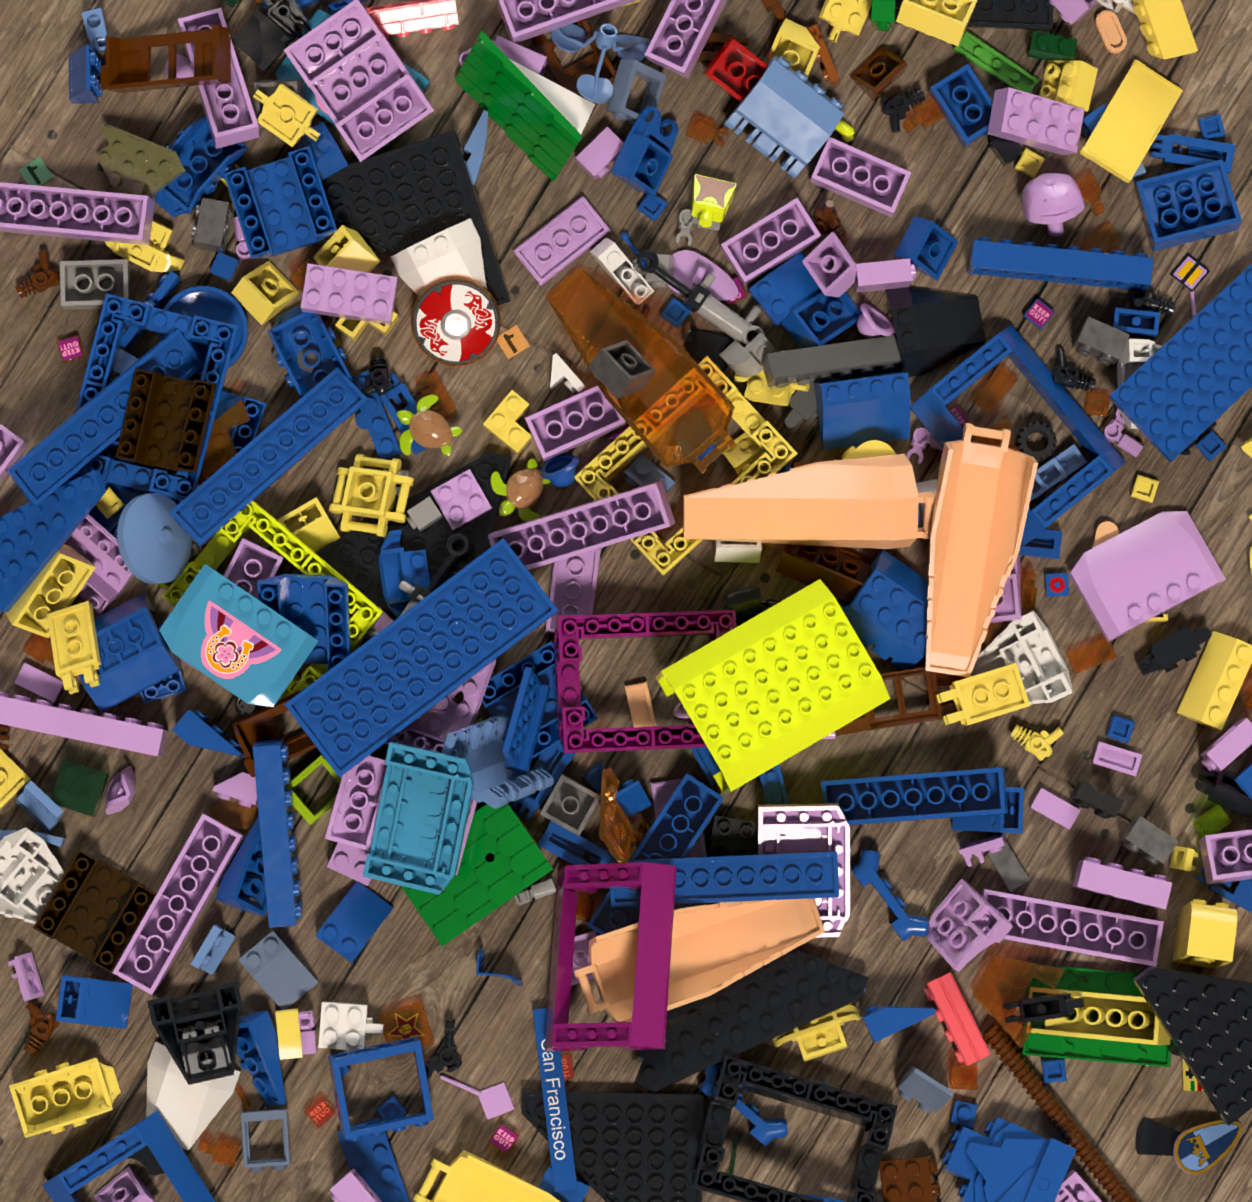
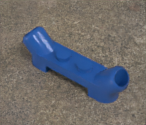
[850,849,929,942]
[698,1063,788,1147]

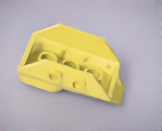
[9,1058,121,1138]

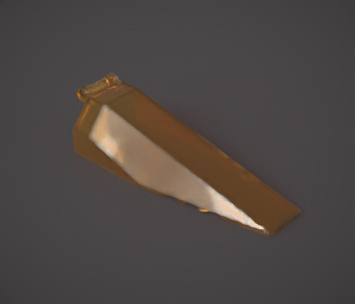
[546,267,736,474]

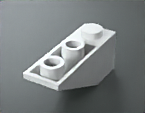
[590,237,654,305]

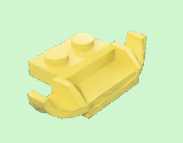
[104,220,185,272]
[773,1004,861,1062]

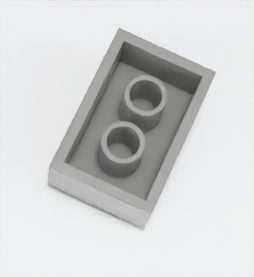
[60,259,132,310]

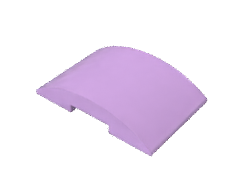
[284,0,434,162]
[325,756,477,875]

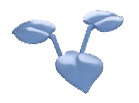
[550,24,651,104]

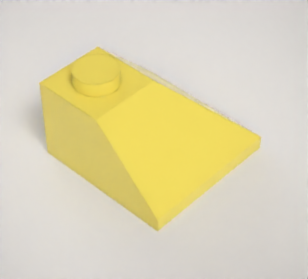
[765,18,820,76]

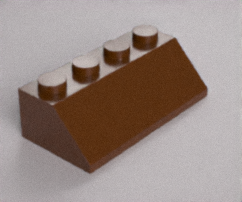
[775,544,874,603]

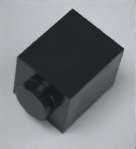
[988,135,1024,167]

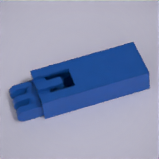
[1149,134,1235,175]
[380,372,427,455]
[1018,529,1062,560]
[511,742,575,821]
[538,821,619,865]
[1196,867,1252,913]

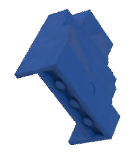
[941,1117,1076,1202]

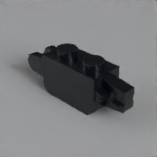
[1136,627,1212,675]
[1195,769,1252,817]
[1003,992,1085,1023]

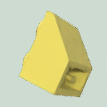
[1039,60,1098,112]
[313,225,380,273]
[278,497,340,553]

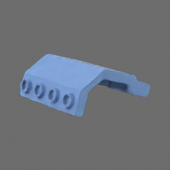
[724,54,844,178]
[441,713,554,809]

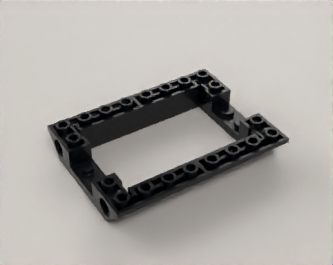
[692,1055,898,1202]

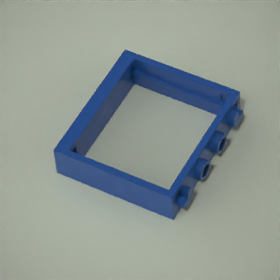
[328,1037,434,1141]

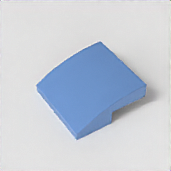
[16,781,64,834]

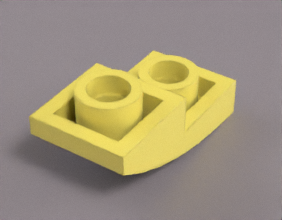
[275,1008,302,1060]

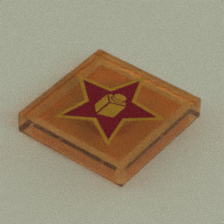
[378,1001,435,1058]

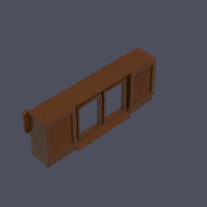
[532,19,616,101]
[101,24,231,93]
[836,667,966,736]
[231,687,316,777]

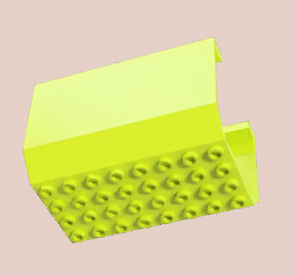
[655,579,890,795]

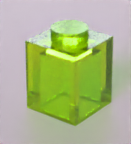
[1193,804,1231,837]

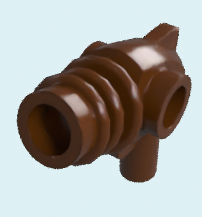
[814,200,849,244]
[15,251,59,298]
[23,1001,60,1056]

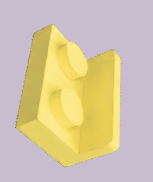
[721,433,764,476]

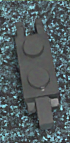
[783,377,840,430]

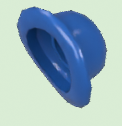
[540,454,579,487]

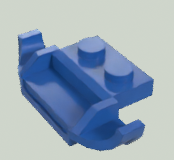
[377,530,430,618]

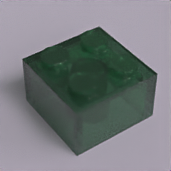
[51,760,110,817]

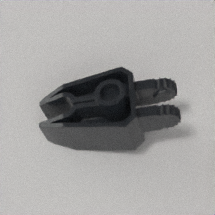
[264,0,312,38]

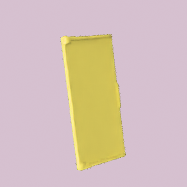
[1080,60,1183,183]

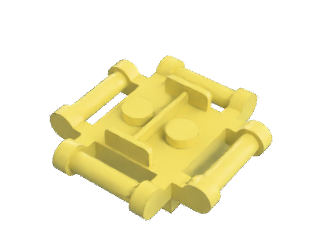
[328,453,414,537]

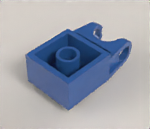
[611,106,679,196]

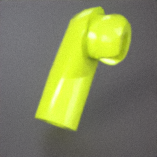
[833,120,855,142]

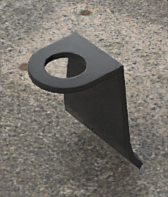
[684,326,735,372]
[725,587,763,626]
[1136,1118,1182,1156]

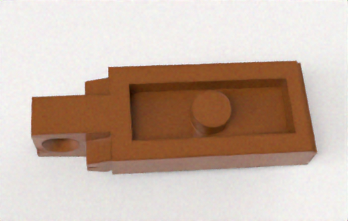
[807,24,840,86]

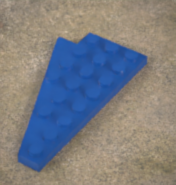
[0,470,106,612]

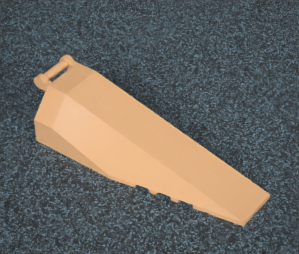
[925,423,1038,677]
[683,454,936,549]
[574,898,825,1022]

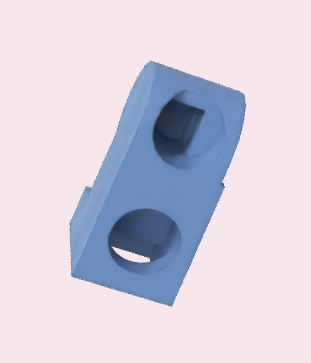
[81,8,109,53]

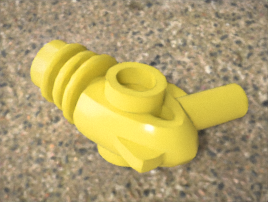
[1010,724,1064,761]

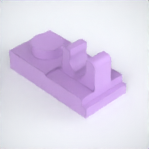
[959,833,1006,867]
[8,952,45,1002]

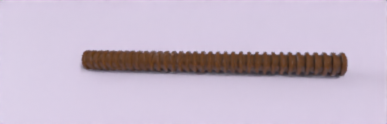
[982,1024,1137,1202]

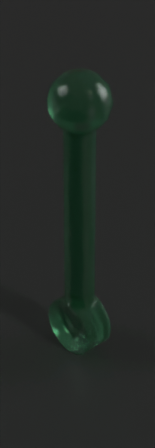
[729,1134,741,1175]

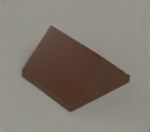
[850,46,908,101]

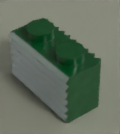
[1027,30,1077,61]

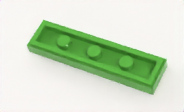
[953,30,1040,94]

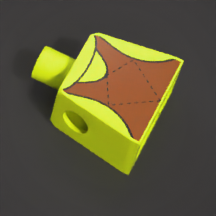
[691,174,737,228]

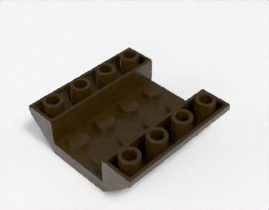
[115,369,217,473]
[33,849,157,973]

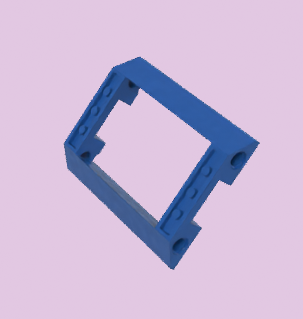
[75,294,238,500]
[910,325,1126,546]
[42,1110,216,1202]

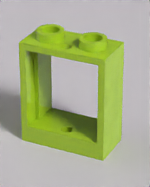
[288,755,342,825]

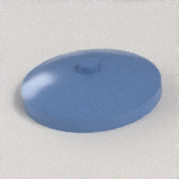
[117,493,192,584]

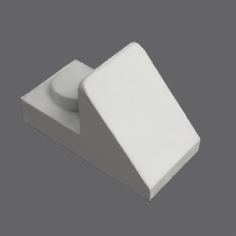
[550,353,586,394]

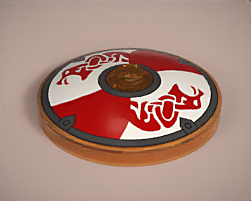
[411,277,501,366]

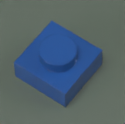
[950,1100,978,1127]

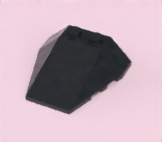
[886,287,986,378]
[147,981,242,1085]

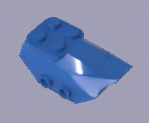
[155,116,248,218]
[267,305,356,398]

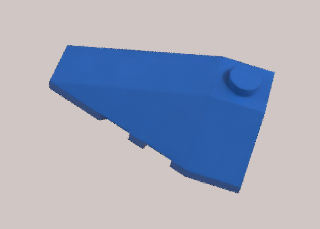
[215,816,267,917]
[236,1011,286,1106]

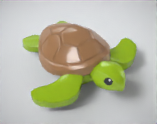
[396,395,462,456]
[490,459,550,522]

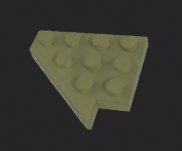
[96,125,186,198]

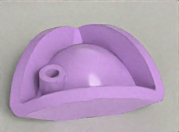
[105,766,136,815]

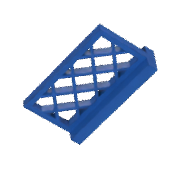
[502,667,551,773]

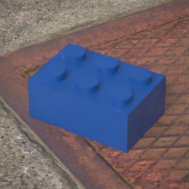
[928,64,993,148]

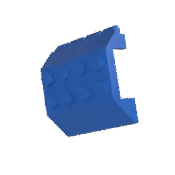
[842,549,928,671]

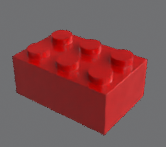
[702,37,768,103]

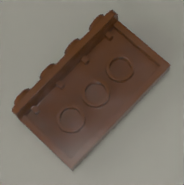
[880,1155,941,1202]

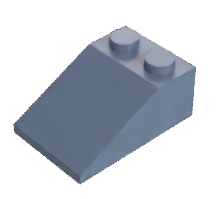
[238,930,318,1010]
[896,1064,954,1114]

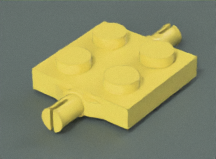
[818,0,872,43]
[253,84,321,147]
[734,363,810,406]

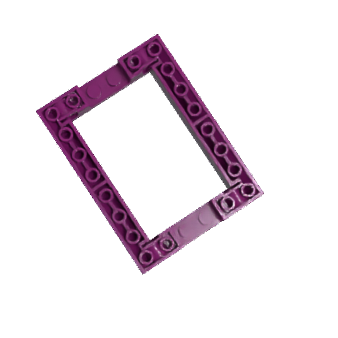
[554,610,736,753]
[545,862,677,1051]

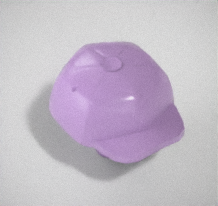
[1021,173,1085,237]

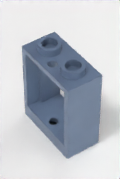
[605,59,667,127]
[241,1108,292,1172]

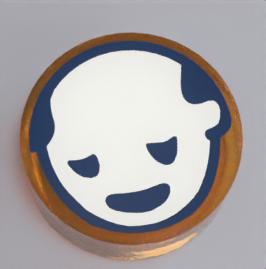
[235,697,258,717]

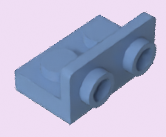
[624,453,675,493]
[190,925,235,975]

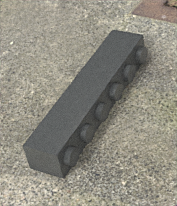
[762,335,901,388]

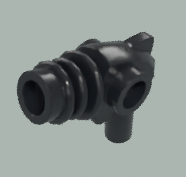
[881,88,926,133]
[1130,291,1175,316]
[1051,349,1096,392]
[360,354,393,397]

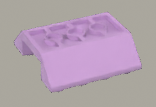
[64,514,133,615]

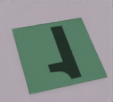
[19,156,53,186]

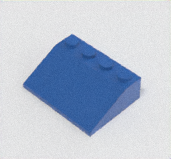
[1136,159,1242,252]
[814,372,911,450]

